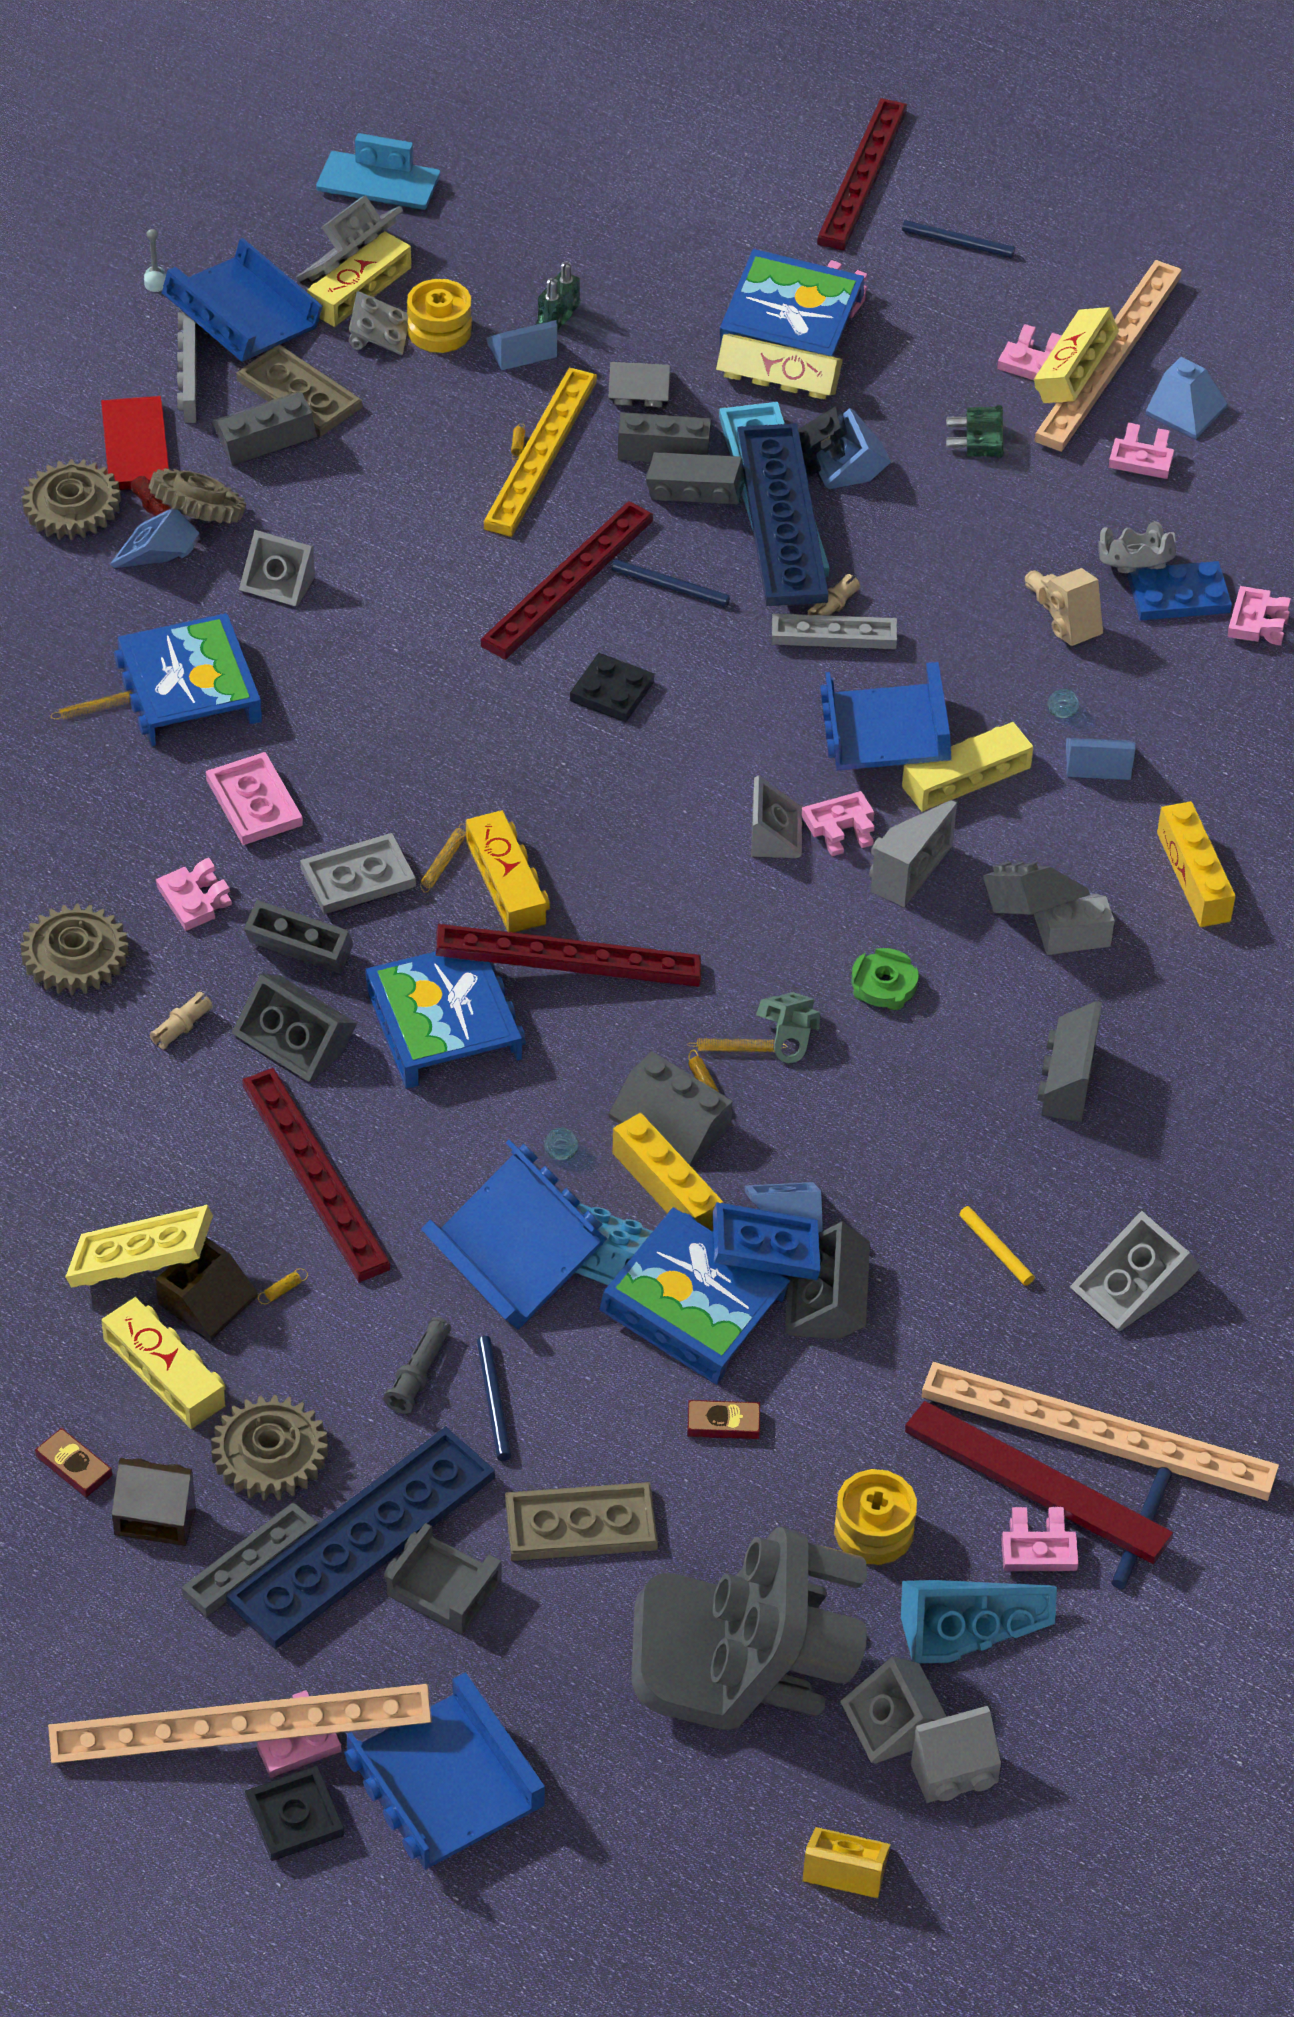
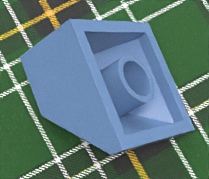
[1145,357,1228,440]
[816,408,891,489]
[110,508,199,568]
[745,1182,823,1233]

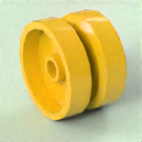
[407,279,472,353]
[834,1469,917,1565]

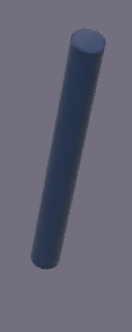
[902,220,1015,258]
[612,559,730,607]
[477,1336,511,1461]
[1111,1467,1172,1589]

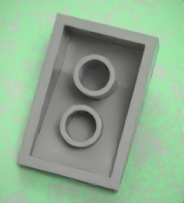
[869,800,957,908]
[1070,1211,1200,1332]

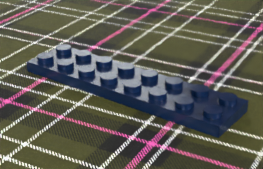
[737,423,828,606]
[226,1426,495,1649]

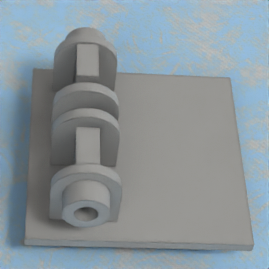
[349,291,408,355]

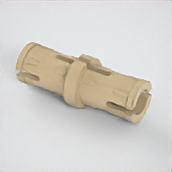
[808,574,860,616]
[150,992,213,1050]

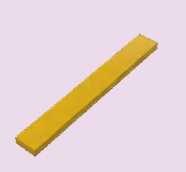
[484,367,597,537]

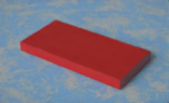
[101,396,169,490]

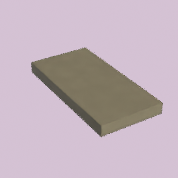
[236,345,363,437]
[505,1482,658,1561]

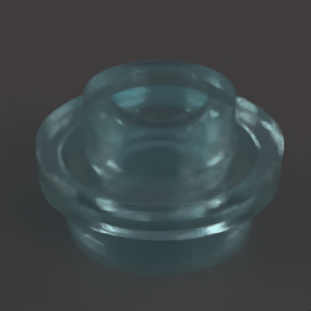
[1047,689,1079,718]
[544,1128,578,1160]

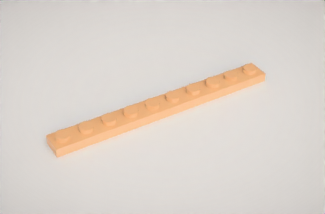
[1035,260,1182,452]
[921,1362,1279,1501]
[48,1684,432,1763]

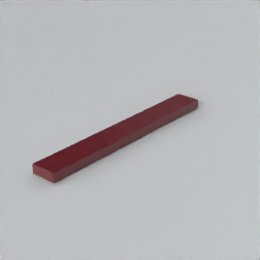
[817,98,907,251]
[481,501,653,660]
[436,924,701,987]
[242,1068,390,1283]
[905,1401,1173,1565]

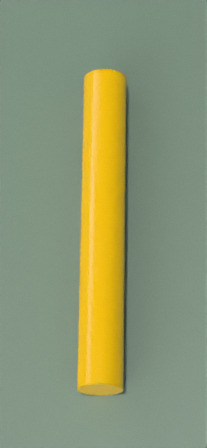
[959,1206,1035,1286]

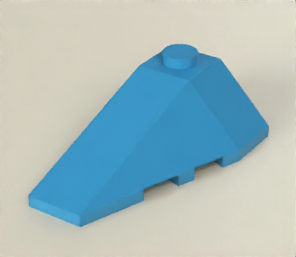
[901,1580,1057,1663]

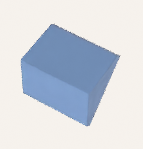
[486,320,557,370]
[1066,738,1136,780]

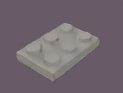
[300,833,416,914]

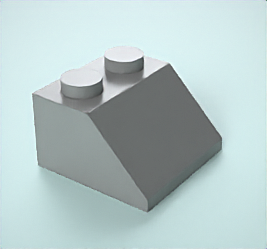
[608,362,671,407]
[1034,894,1115,955]
[840,1656,947,1764]
[911,1706,1001,1803]

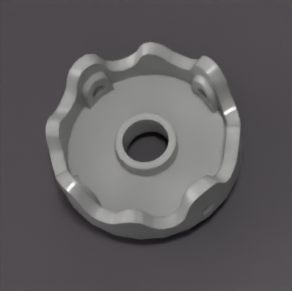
[1098,521,1176,573]

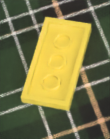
[66,1205,213,1288]

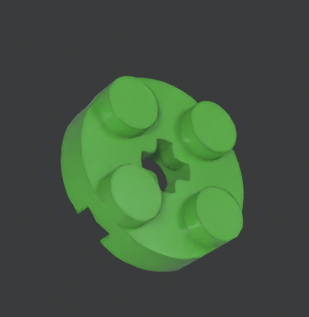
[851,948,919,1010]

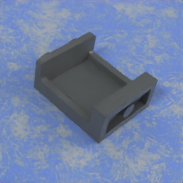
[384,1523,501,1635]

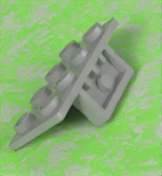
[296,195,403,282]

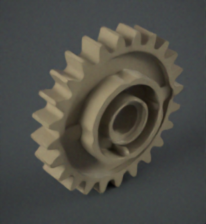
[22,459,121,540]
[148,468,247,524]
[20,904,129,995]
[211,1395,328,1501]

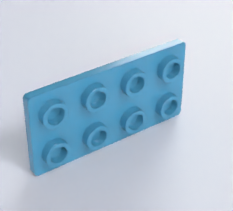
[316,133,440,210]
[575,1204,653,1285]

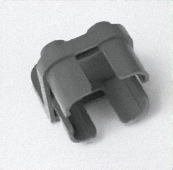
[631,1527,867,1730]

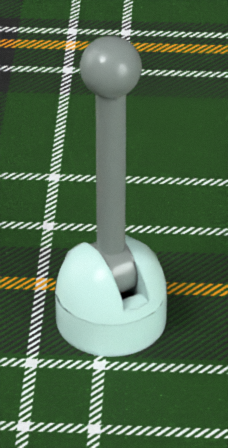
[144,229,166,292]

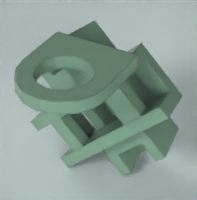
[756,992,820,1063]

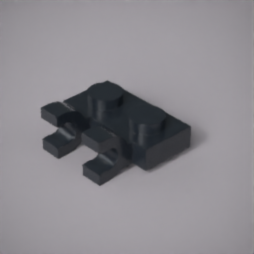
[798,406,847,476]

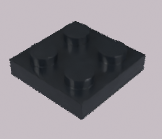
[570,653,655,723]
[245,1766,344,1862]

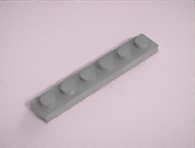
[177,307,197,423]

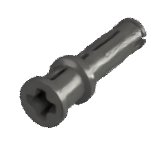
[383,1317,451,1414]

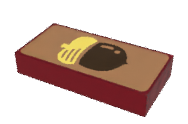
[687,1400,760,1439]
[35,1427,113,1498]

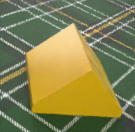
[802,1827,891,1898]

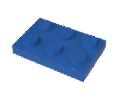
[1127,561,1232,620]
[713,1202,820,1280]

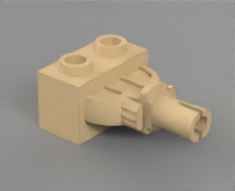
[1025,568,1103,646]

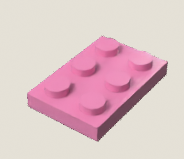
[206,752,303,845]

